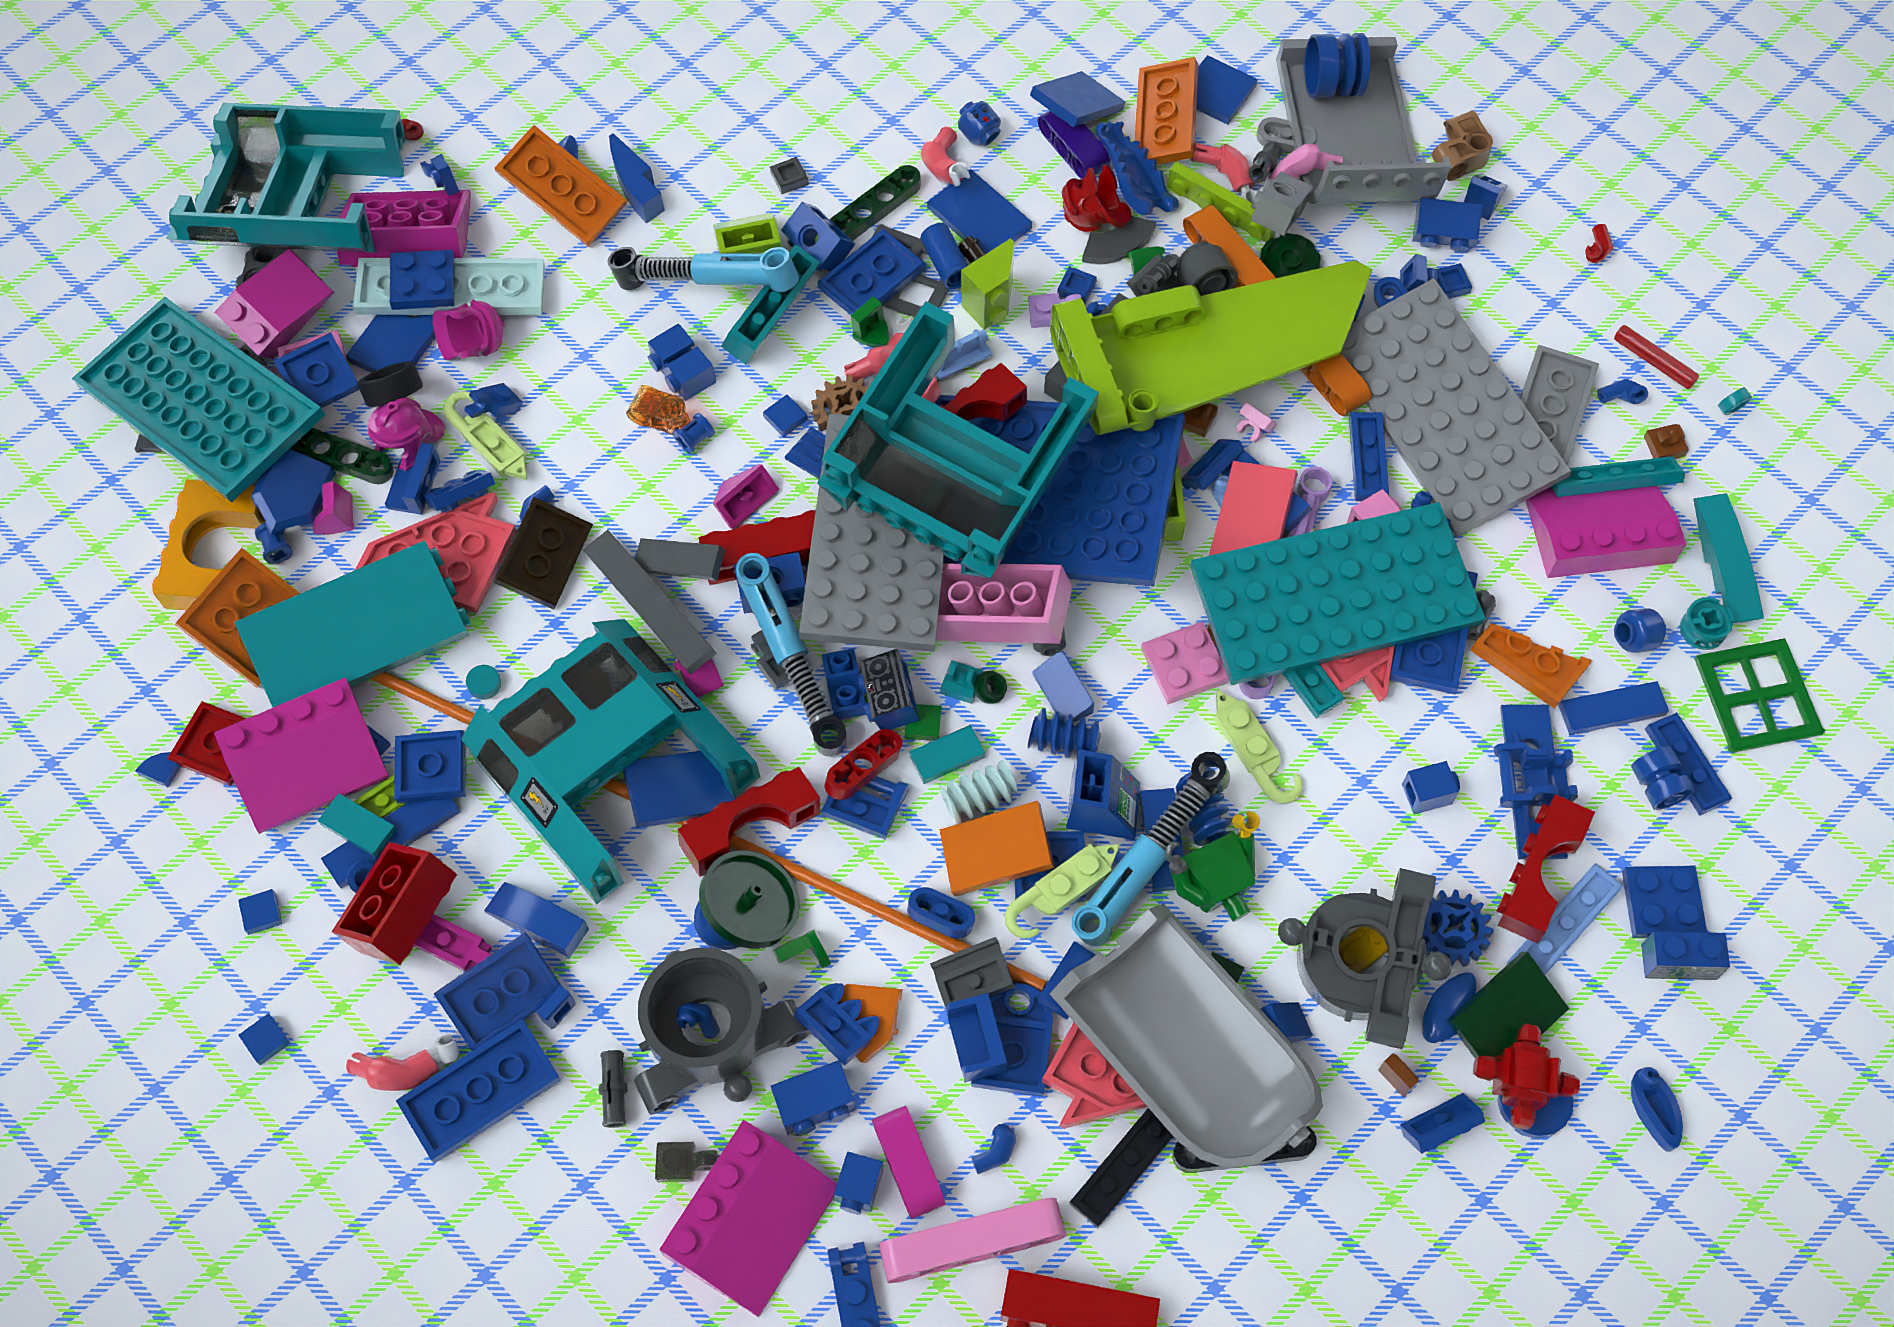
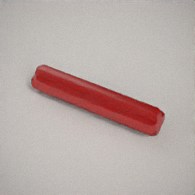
[1614,325,1699,389]

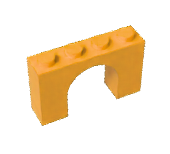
[152,479,266,610]

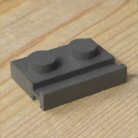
[930,937,1015,1009]

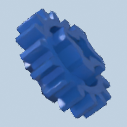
[1422,889,1494,967]

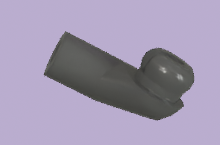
[1467,590,1496,641]

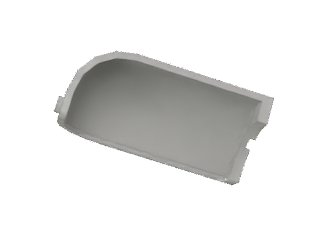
[1050,904,1323,1168]

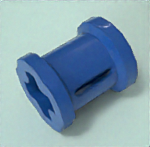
[672,412,715,454]
[254,523,293,564]

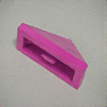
[712,464,779,529]

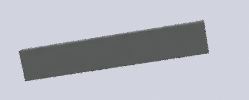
[582,529,717,675]

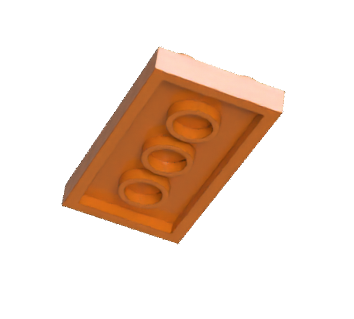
[1134,57,1198,165]
[494,124,627,247]

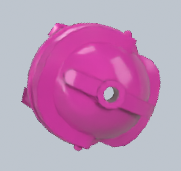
[433,299,505,360]
[368,397,445,471]

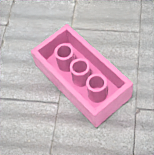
[935,564,1073,644]

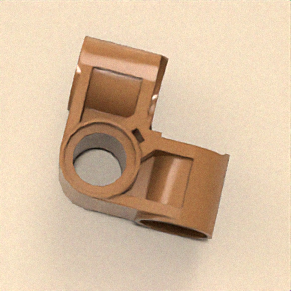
[1431,110,1493,181]

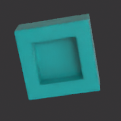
[940,660,983,704]

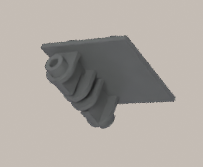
[1126,254,1182,297]

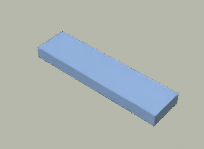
[1506,863,1623,975]

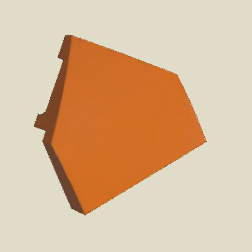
[838,984,903,1063]

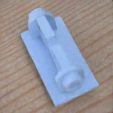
[935,329,993,381]

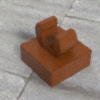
[1184,403,1218,438]
[1644,423,1689,459]

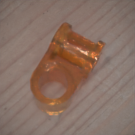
[626,385,690,435]

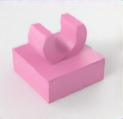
[1236,402,1278,443]

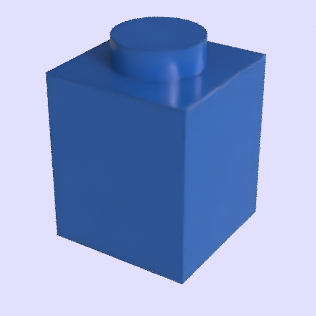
[1402,761,1460,815]
[834,1151,884,1215]

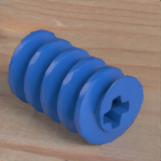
[1027,708,1101,758]
[1175,768,1233,847]

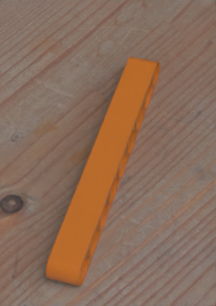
[1183,205,1372,416]

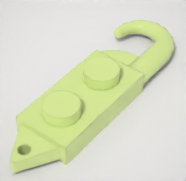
[443,391,528,480]
[1214,690,1303,804]
[1004,843,1119,939]

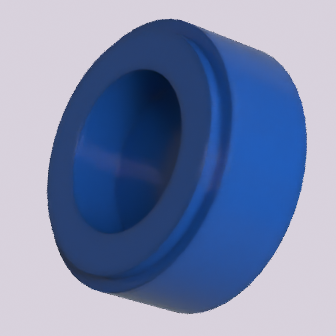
[347,859,376,893]

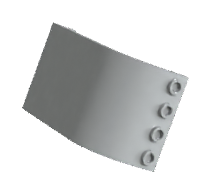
[1276,36,1451,204]

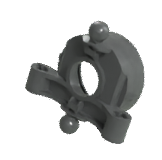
[1278,868,1452,1049]
[634,948,810,1115]

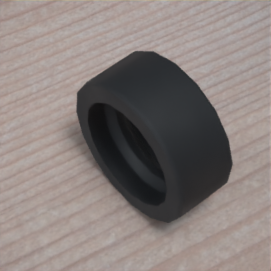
[357,361,423,407]

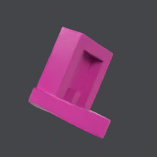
[313,481,354,535]
[673,658,724,698]

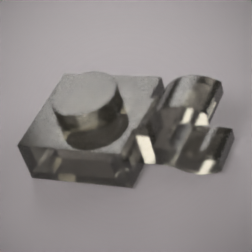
[655,1142,720,1183]

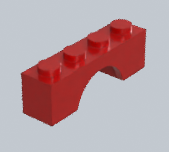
[923,363,1027,475]
[677,767,820,877]
[1496,794,1595,944]

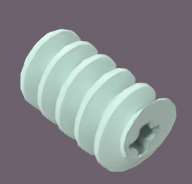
[940,760,1017,824]

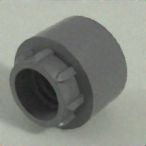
[1176,242,1238,296]

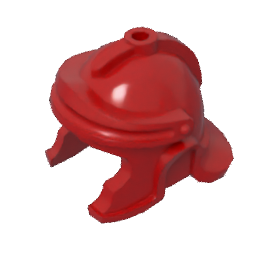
[1061,165,1132,232]

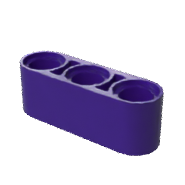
[1037,111,1111,179]

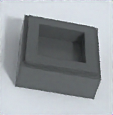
[769,157,809,195]

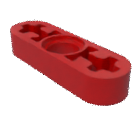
[824,729,902,800]

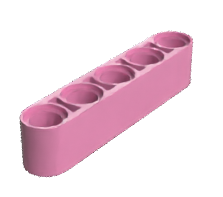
[879,1197,1067,1283]

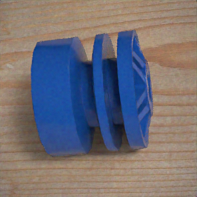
[1304,33,1370,98]

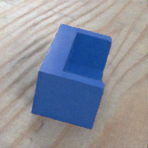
[946,993,1007,1083]

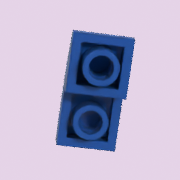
[821,648,866,720]

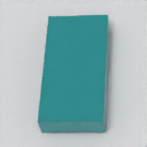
[909,725,985,784]
[318,793,397,858]

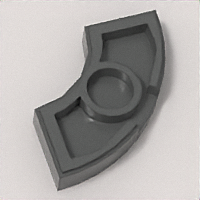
[1082,216,1156,264]

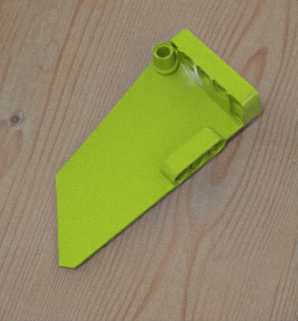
[1050,260,1372,435]

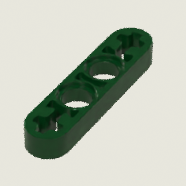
[830,165,921,241]
[290,428,394,485]

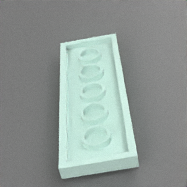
[353,258,545,315]

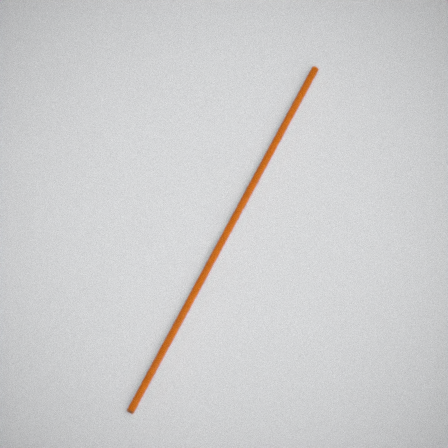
[371,672,1047,992]

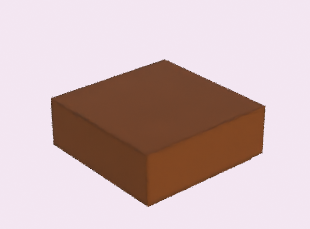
[1378,1053,1419,1098]

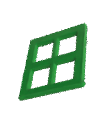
[1694,638,1825,753]

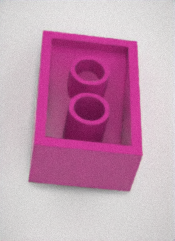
[214,249,335,360]

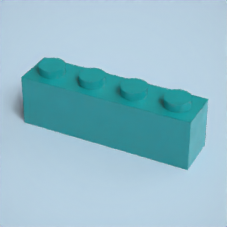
[721,244,821,365]

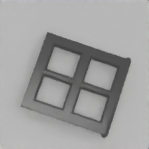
[872,224,966,318]

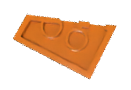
[1470,623,1593,709]

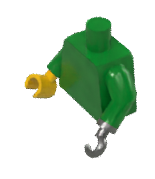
[1165,811,1260,922]

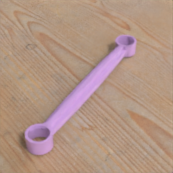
[1239,466,1332,700]

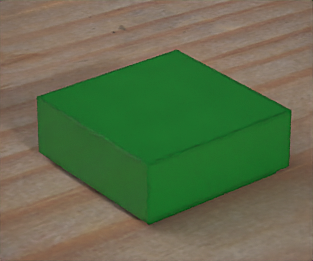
[905,704,942,741]

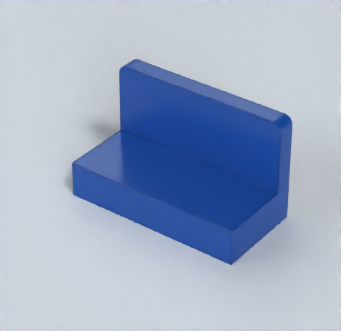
[385,442,441,515]

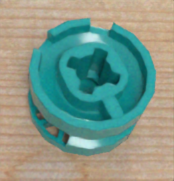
[1679,597,1735,650]

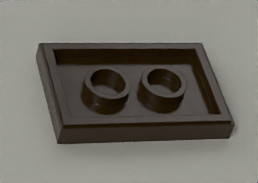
[493,497,593,610]

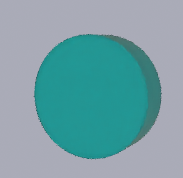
[1717,387,1752,416]
[465,665,501,700]

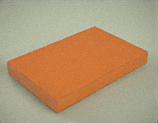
[939,800,1054,897]

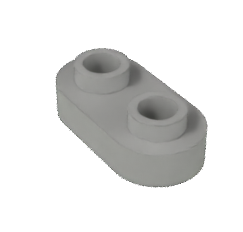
[1257,117,1317,153]

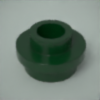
[974,671,1007,704]

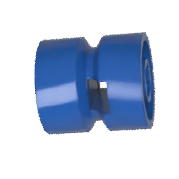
[1631,746,1695,810]

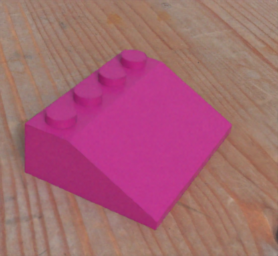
[337,190,471,267]
[1525,486,1686,578]
[214,678,389,834]
[659,1119,837,1318]

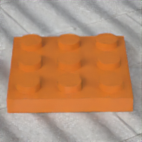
[174,548,301,688]

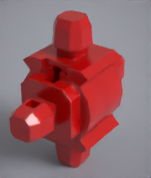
[1473,1024,1580,1130]

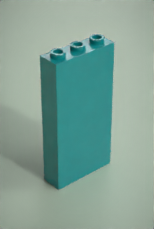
[234,540,471,707]

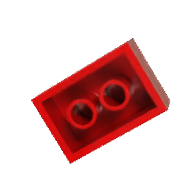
[331,842,457,966]

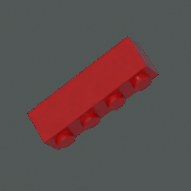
[698,510,816,586]
[1000,1269,1160,1327]

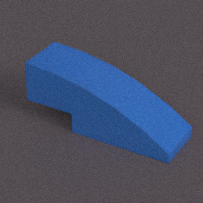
[608,133,665,224]
[484,882,589,959]

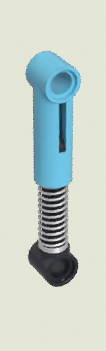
[607,247,799,292]
[736,553,847,757]
[1071,752,1231,947]

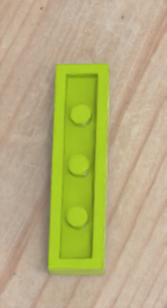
[1168,161,1276,242]

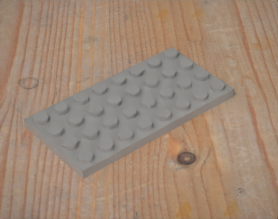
[1341,278,1571,538]
[799,413,951,652]

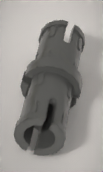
[1248,142,1282,183]
[598,1050,628,1128]

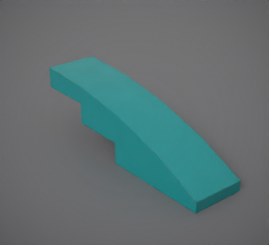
[1693,493,1764,624]

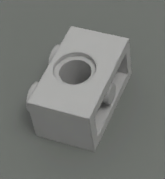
[1251,171,1314,236]

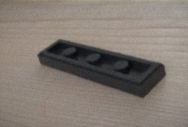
[1069,1108,1174,1229]

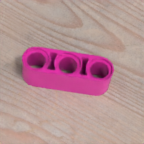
[871,1105,946,1220]

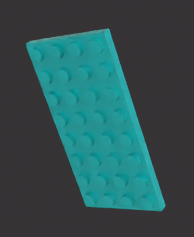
[72,296,326,503]
[1189,502,1486,686]

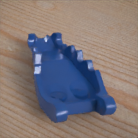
[1096,121,1179,216]

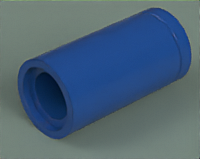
[920,223,968,290]

